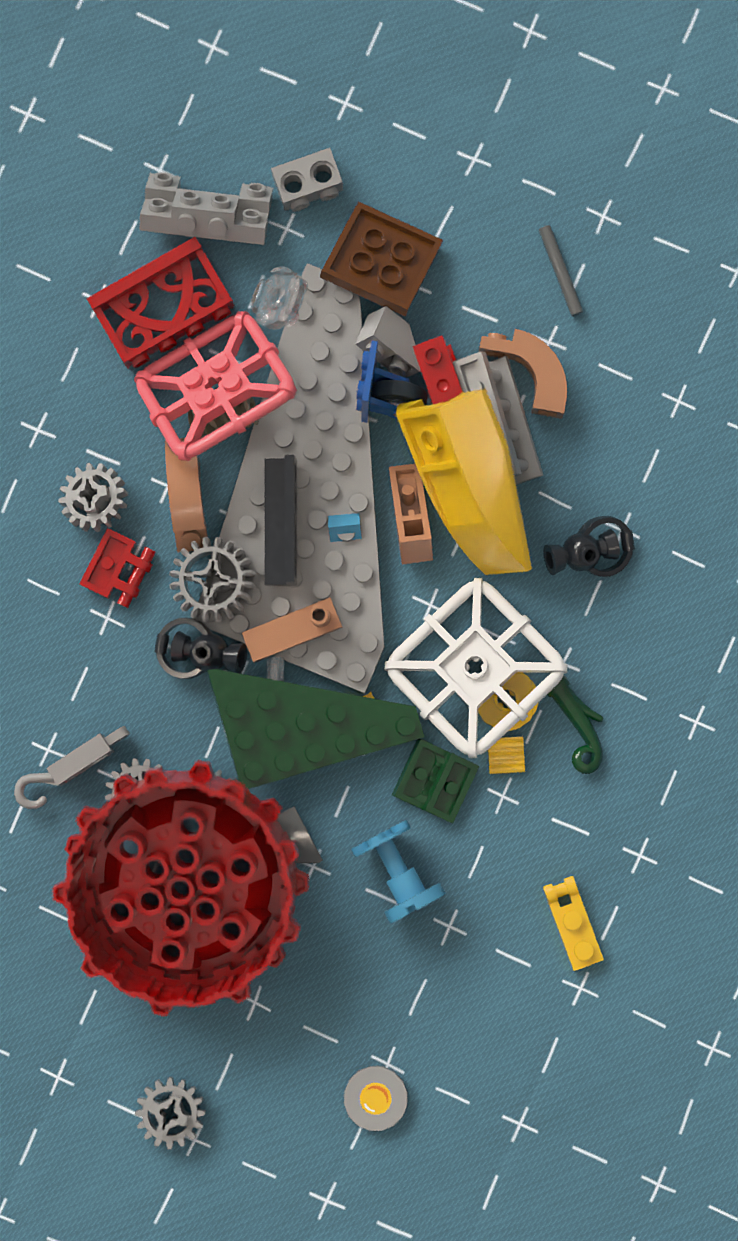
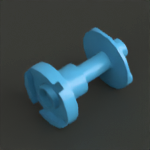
[351,820,446,923]

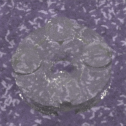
[251,266,308,330]

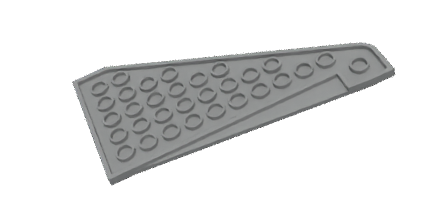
[193,263,385,694]

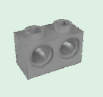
[271,148,343,211]

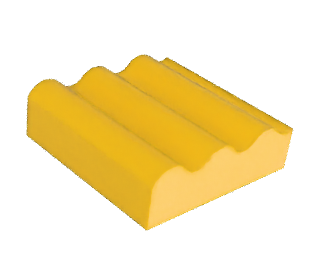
[488,737,525,774]

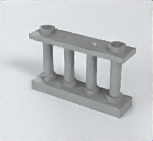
[453,351,543,485]

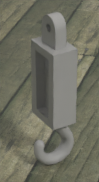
[14,726,130,809]

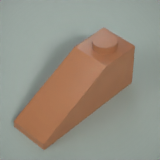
[389,464,433,564]

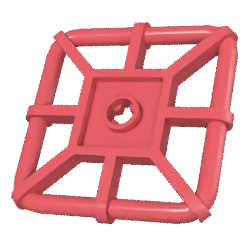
[134,311,297,461]

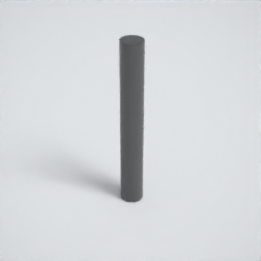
[539,225,583,316]

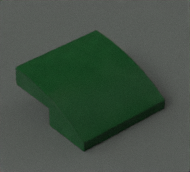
[392,738,479,824]

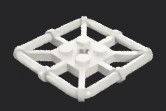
[384,578,567,758]

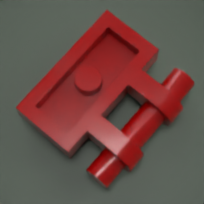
[79,528,156,608]

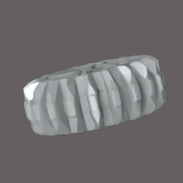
[170,537,255,623]

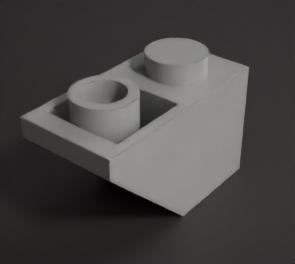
[355,306,421,378]

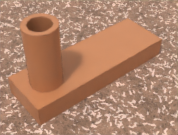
[242,597,343,663]

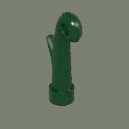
[547,675,603,774]

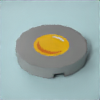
[344,1066,407,1131]

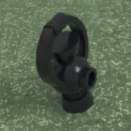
[543,516,635,577]
[154,617,247,679]

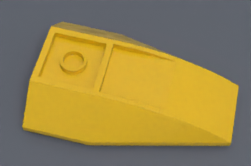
[396,388,532,575]

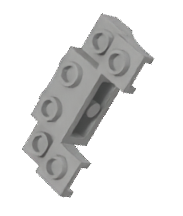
[140,172,273,245]

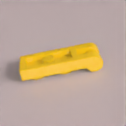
[543,876,604,971]

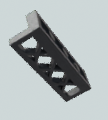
[265,455,297,586]

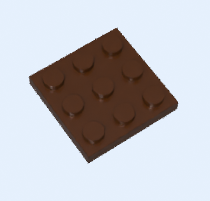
[320,201,443,317]

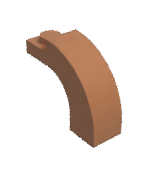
[479,329,567,419]
[165,438,208,552]

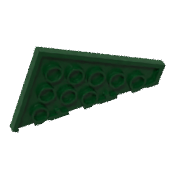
[207,669,424,789]

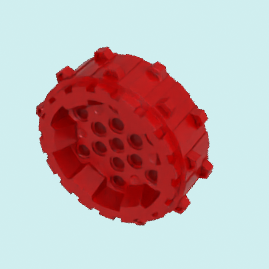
[53,760,309,1016]

